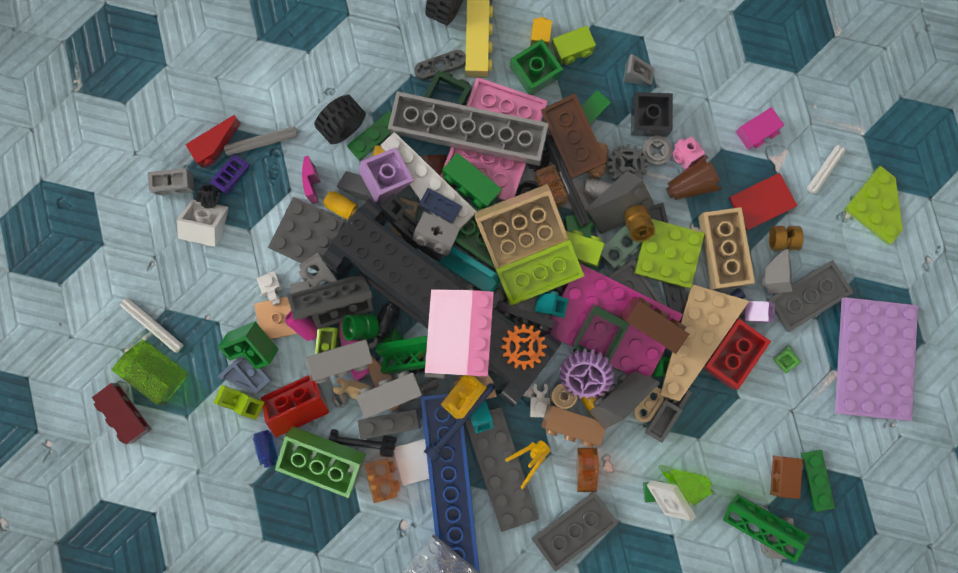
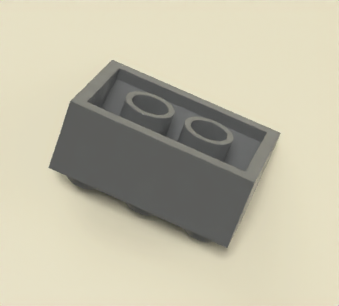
[590,371,660,429]

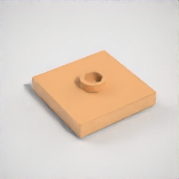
[254,297,298,340]

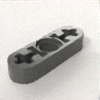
[414,50,466,81]

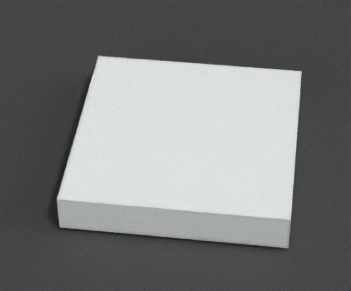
[394,439,429,486]
[647,480,696,521]

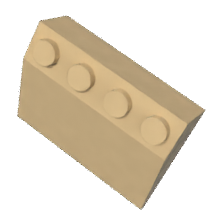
[474,184,568,269]

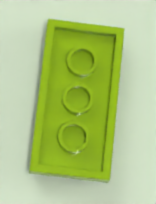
[496,239,584,305]

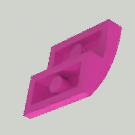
[302,155,320,204]

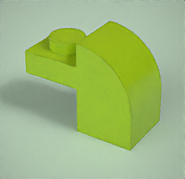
[213,385,265,420]

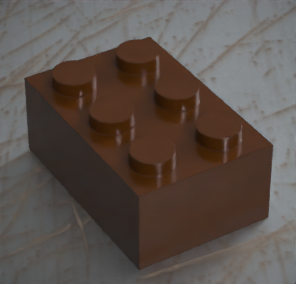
[620,296,690,354]

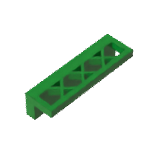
[376,335,428,374]
[723,494,811,563]

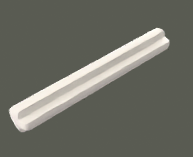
[120,298,183,353]

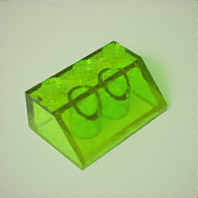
[111,339,189,405]
[658,464,714,506]

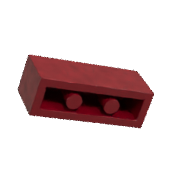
[91,383,152,445]

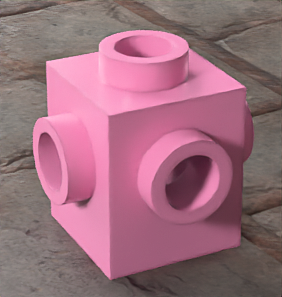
[672,136,705,170]

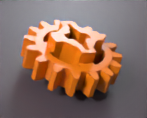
[501,324,547,370]

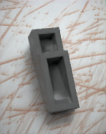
[645,389,692,443]

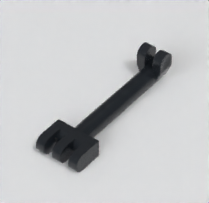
[328,429,397,458]

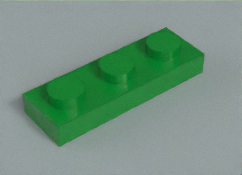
[347,111,392,162]
[800,449,835,512]

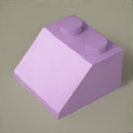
[359,147,414,203]

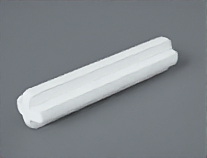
[807,145,845,194]

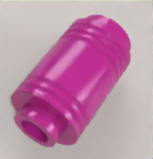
[285,311,318,341]

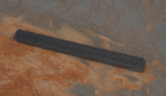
[544,128,590,227]

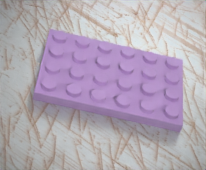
[835,297,918,421]

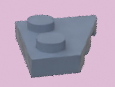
[218,356,272,394]

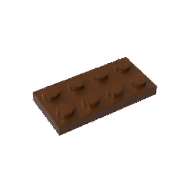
[541,93,607,179]

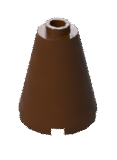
[666,155,722,200]

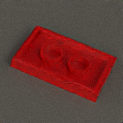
[728,173,797,231]

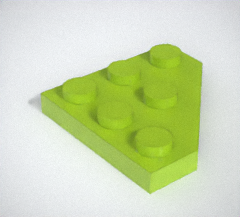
[844,166,903,245]

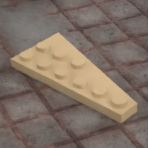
[660,284,749,402]

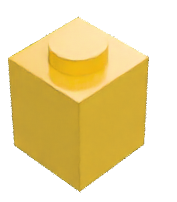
[530,17,552,47]

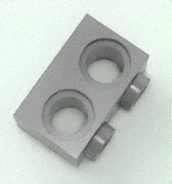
[148,168,194,196]
[299,252,338,288]

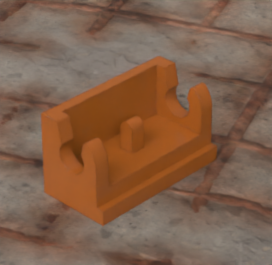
[770,456,803,499]

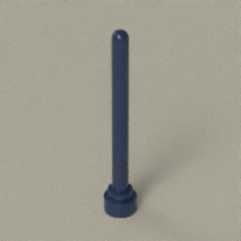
[424,383,495,462]

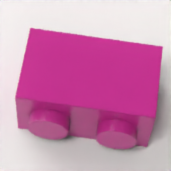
[736,107,784,150]

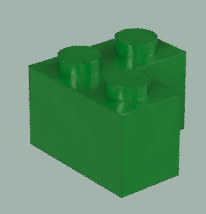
[218,321,279,370]

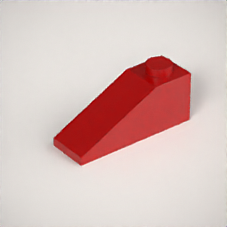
[185,115,241,168]

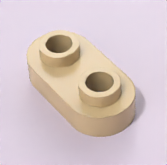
[633,387,664,423]

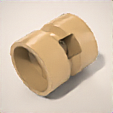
[550,383,577,409]

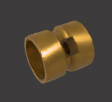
[624,205,655,242]
[769,226,804,251]

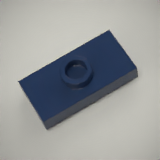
[418,188,463,224]

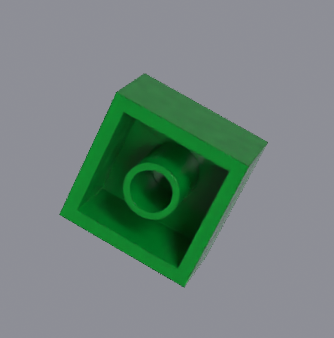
[510,39,563,95]

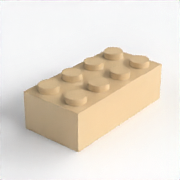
[698,207,755,291]

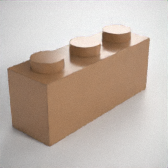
[541,405,605,448]

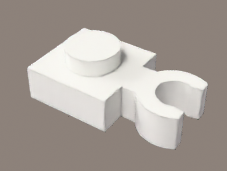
[530,384,550,417]

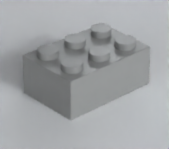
[304,340,373,384]
[356,371,424,419]

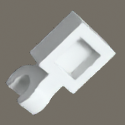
[257,271,282,306]

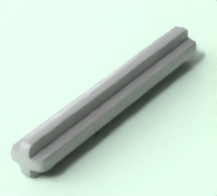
[224,126,298,156]

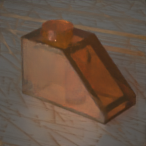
[576,448,600,492]

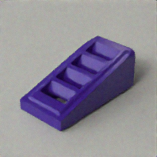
[210,154,250,195]

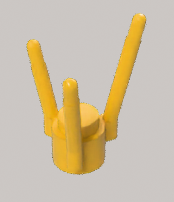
[505,441,550,489]

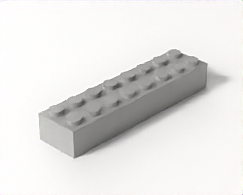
[388,91,549,166]

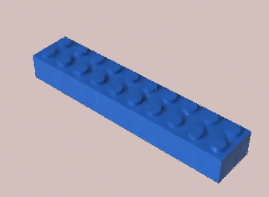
[421,393,480,573]

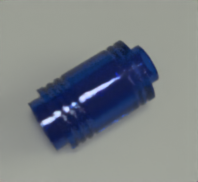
[253,430,278,468]

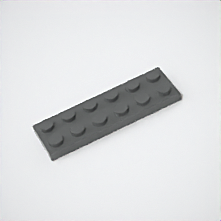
[465,407,539,532]

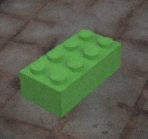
[275,426,366,498]

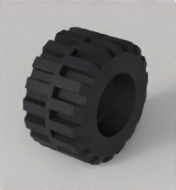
[425,0,463,26]
[314,94,366,145]

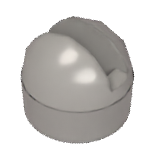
[332,393,348,407]

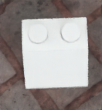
[177,199,228,246]

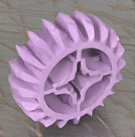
[560,348,614,401]

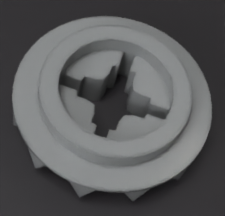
[642,135,672,165]

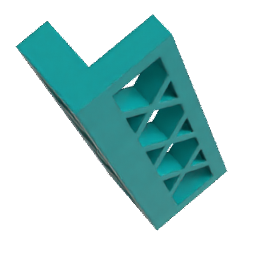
[431,246,501,292]

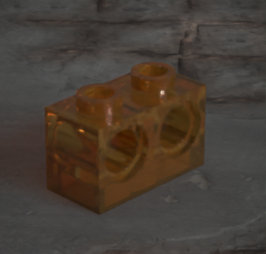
[535,164,568,207]
[364,457,401,503]

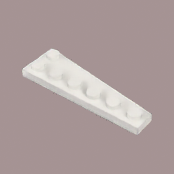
[381,132,477,229]

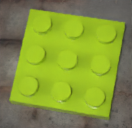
[634,219,705,289]

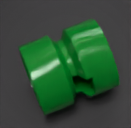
[342,314,379,341]

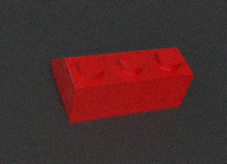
[261,375,330,437]

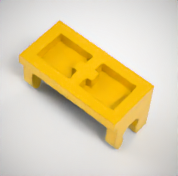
[440,375,487,419]

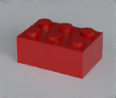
[702,319,771,389]

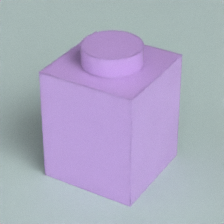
[743,302,775,323]

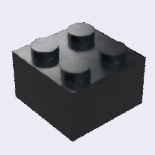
[631,92,673,137]

